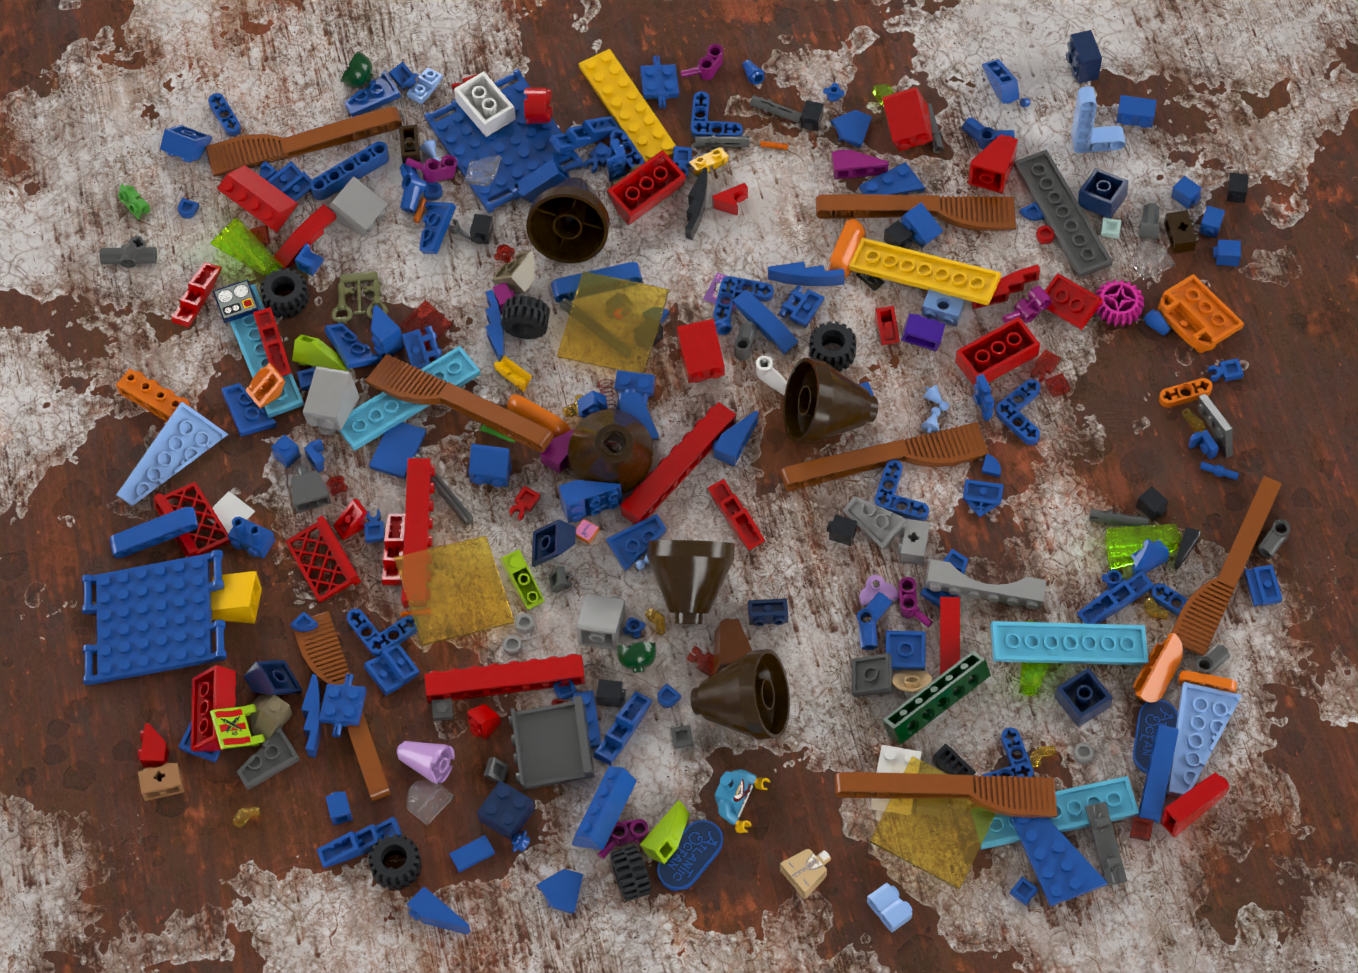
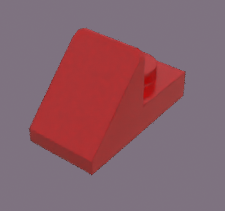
[712,183,748,215]
[875,305,900,346]
[333,499,368,540]

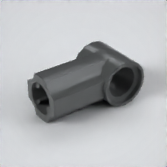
[1139,203,1160,240]
[734,321,757,361]
[1257,519,1290,559]
[1193,644,1230,675]

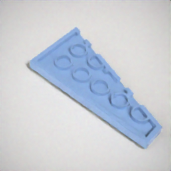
[116,402,228,506]
[1167,682,1242,797]

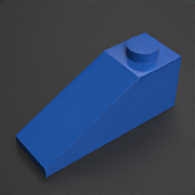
[982,59,1020,104]
[712,411,759,466]
[407,887,471,935]

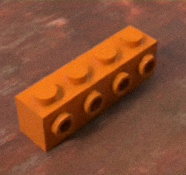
[116,368,190,422]

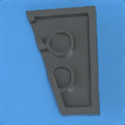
[1197,394,1233,458]
[237,727,300,790]

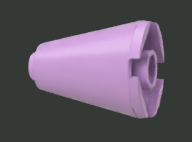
[397,741,455,784]

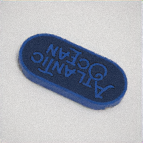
[1132,700,1178,774]
[657,820,723,891]

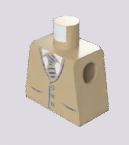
[780,849,831,899]

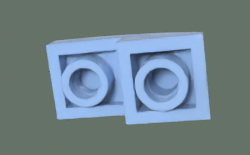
[407,68,443,105]

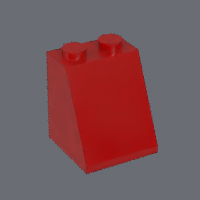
[882,87,933,151]
[968,134,1018,194]
[677,319,725,383]

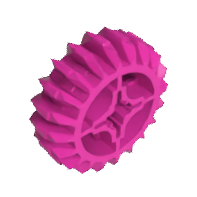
[1095,279,1144,327]

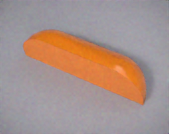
[828,218,866,278]
[507,394,571,438]
[1133,633,1183,703]

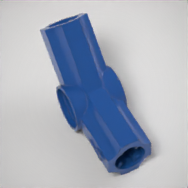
[961,117,1015,150]
[400,163,426,213]
[857,592,892,651]

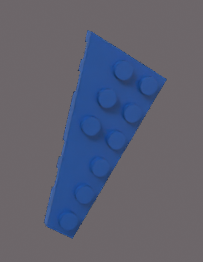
[1009,816,1107,907]

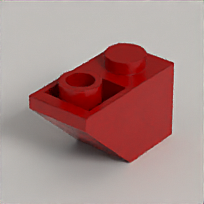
[467,704,501,740]
[137,723,169,768]

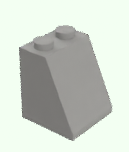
[328,176,388,235]
[303,366,360,430]
[576,594,625,650]

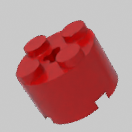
[524,87,553,124]

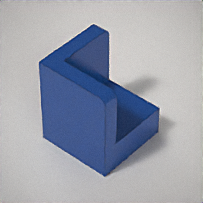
[295,244,324,276]

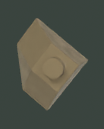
[491,250,535,294]
[250,693,293,741]

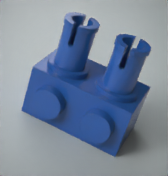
[614,370,656,410]
[228,517,275,559]

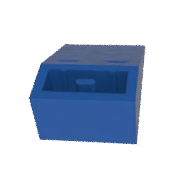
[558,480,622,523]

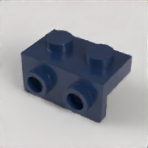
[748,598,789,626]

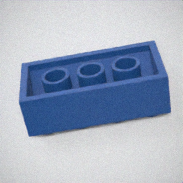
[572,766,637,850]

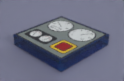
[213,279,259,323]

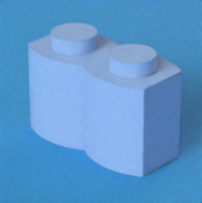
[867,883,913,932]

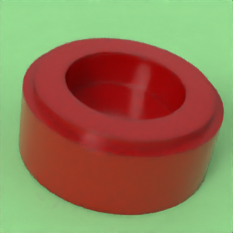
[1036,225,1055,244]

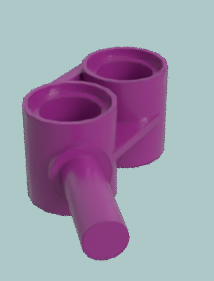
[680,44,723,80]
[405,155,458,183]
[1002,286,1052,323]
[898,577,933,628]
[597,819,649,860]

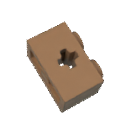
[138,763,185,801]

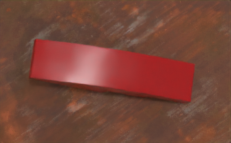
[272,204,337,270]
[171,262,222,328]
[972,264,1040,309]
[253,307,292,376]
[707,479,765,551]
[382,514,405,585]
[939,597,960,675]

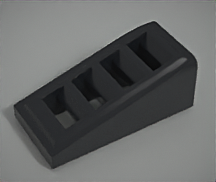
[1174,527,1201,569]
[932,743,976,776]

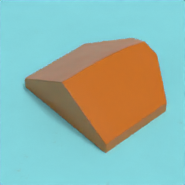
[246,363,285,408]

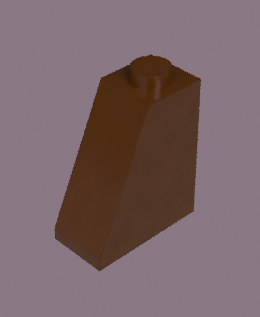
[713,618,752,674]

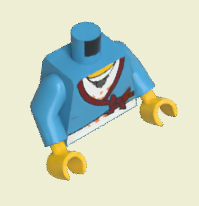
[715,769,770,833]

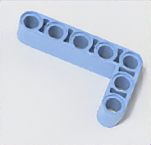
[1071,86,1126,153]

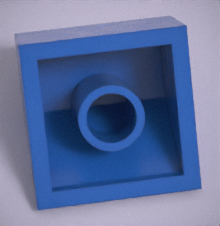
[160,125,212,163]
[371,305,404,357]
[469,444,512,487]

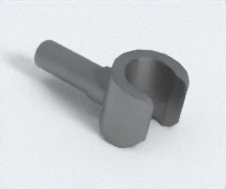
[449,219,471,240]

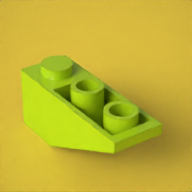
[292,335,351,371]
[499,549,545,610]
[640,800,690,864]

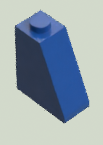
[516,159,570,203]
[621,389,659,440]

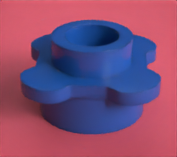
[823,83,845,102]
[714,317,732,335]
[1102,569,1125,590]
[623,617,645,639]
[512,830,530,852]

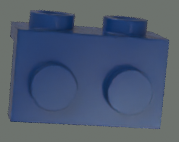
[607,139,626,181]

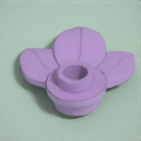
[859,575,899,606]

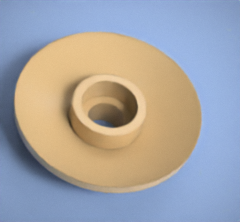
[892,670,932,693]

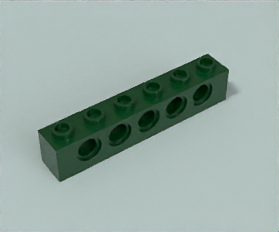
[882,651,991,745]

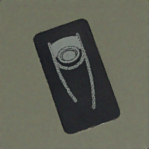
[856,272,884,291]

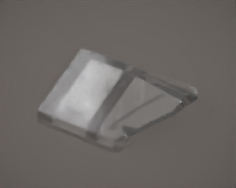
[464,155,501,187]
[1131,240,1175,280]
[407,780,454,825]

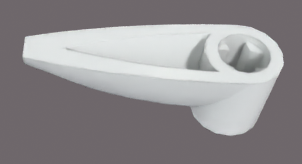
[756,356,787,395]

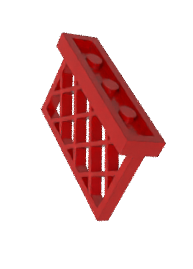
[154,482,230,557]
[285,515,362,603]

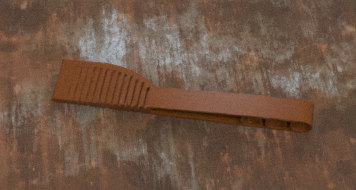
[205,107,402,177]
[815,194,1016,231]
[365,354,555,453]
[779,422,990,491]
[1171,475,1282,656]
[293,611,391,802]
[834,772,1057,818]

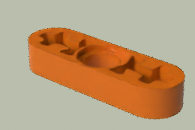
[1159,378,1213,408]
[1178,671,1237,693]

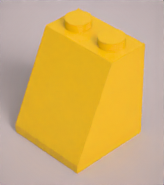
[211,571,262,624]

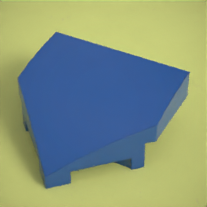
[830,110,872,148]
[963,479,1004,518]
[1131,539,1169,576]
[536,869,583,914]

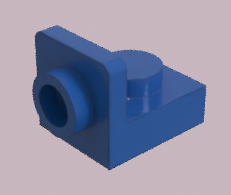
[1188,430,1219,459]
[304,439,325,473]

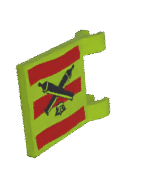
[210,704,265,749]

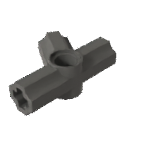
[99,235,157,268]

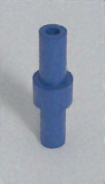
[1200,462,1239,480]

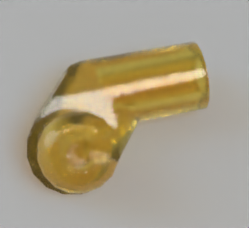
[562,394,583,417]
[1182,408,1205,432]
[1143,597,1169,620]
[645,608,666,635]
[1029,745,1056,767]
[232,807,260,827]

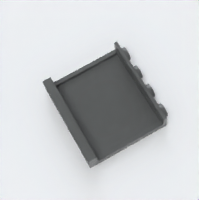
[509,696,595,790]

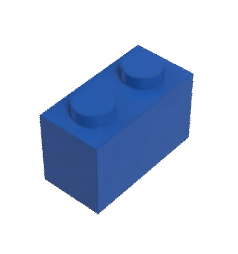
[1116,95,1157,128]
[900,202,943,248]

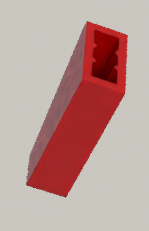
[1160,772,1230,838]

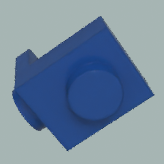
[388,61,418,90]

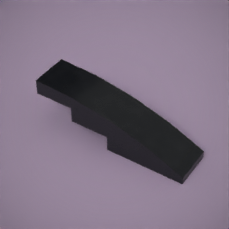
[685,167,708,240]

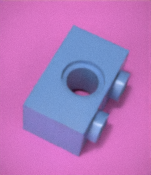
[922,289,965,326]

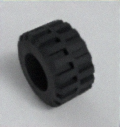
[260,268,309,319]
[501,296,550,339]
[809,321,856,372]
[368,834,422,890]
[610,845,651,902]

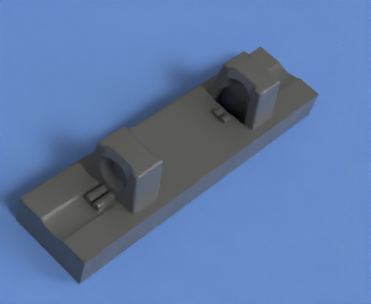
[1085,802,1127,887]

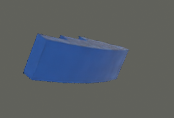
[549,116,621,153]
[768,262,845,286]
[485,290,505,362]
[732,290,799,354]
[1077,570,1154,624]
[301,674,322,758]
[594,691,653,766]
[317,817,402,868]

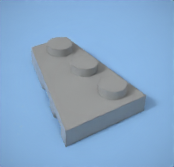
[843,496,909,549]

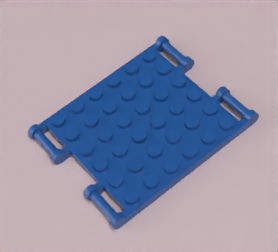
[424,69,584,213]
[82,550,227,685]

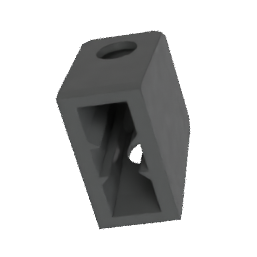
[291,466,332,514]

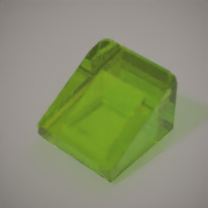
[873,84,895,105]

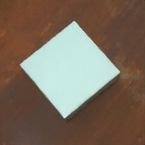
[1100,217,1121,239]

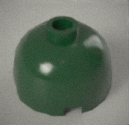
[341,51,374,88]
[616,642,656,673]

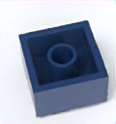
[1066,30,1102,84]
[1078,168,1129,219]
[1054,667,1113,728]
[477,781,535,841]

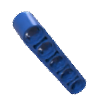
[310,141,389,200]
[551,262,643,303]
[109,507,198,558]
[1138,724,1179,823]

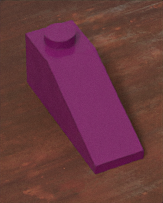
[831,150,889,180]
[540,429,574,474]

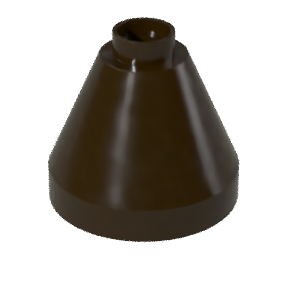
[526,177,610,264]
[783,358,878,444]
[568,409,654,494]
[647,540,735,625]
[690,649,790,740]

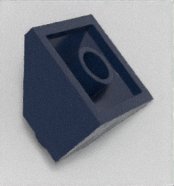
[532,519,576,567]
[244,660,303,695]

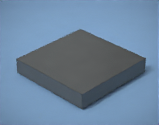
[852,653,892,697]

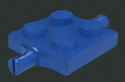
[640,55,679,109]
[319,673,367,737]

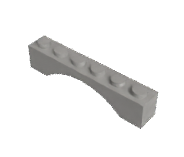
[924,559,1046,609]

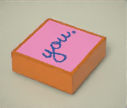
[576,518,600,544]

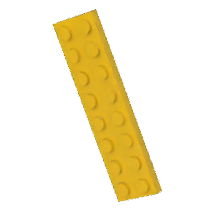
[579,49,676,163]
[849,238,1001,306]

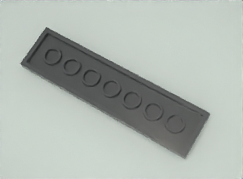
[1014,149,1113,278]

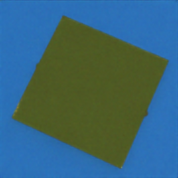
[557,271,669,373]
[394,535,515,646]
[869,756,996,890]

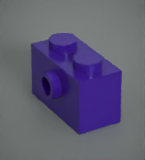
[901,313,945,351]

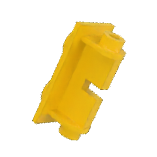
[689,147,729,176]
[493,355,532,392]

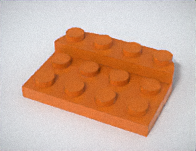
[1157,274,1245,353]

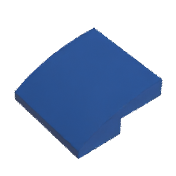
[267,161,312,202]
[364,643,420,696]

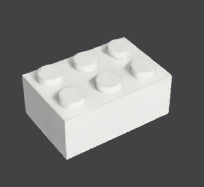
[454,71,516,137]
[871,745,922,816]

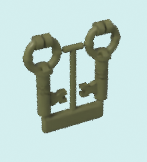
[331,271,388,324]

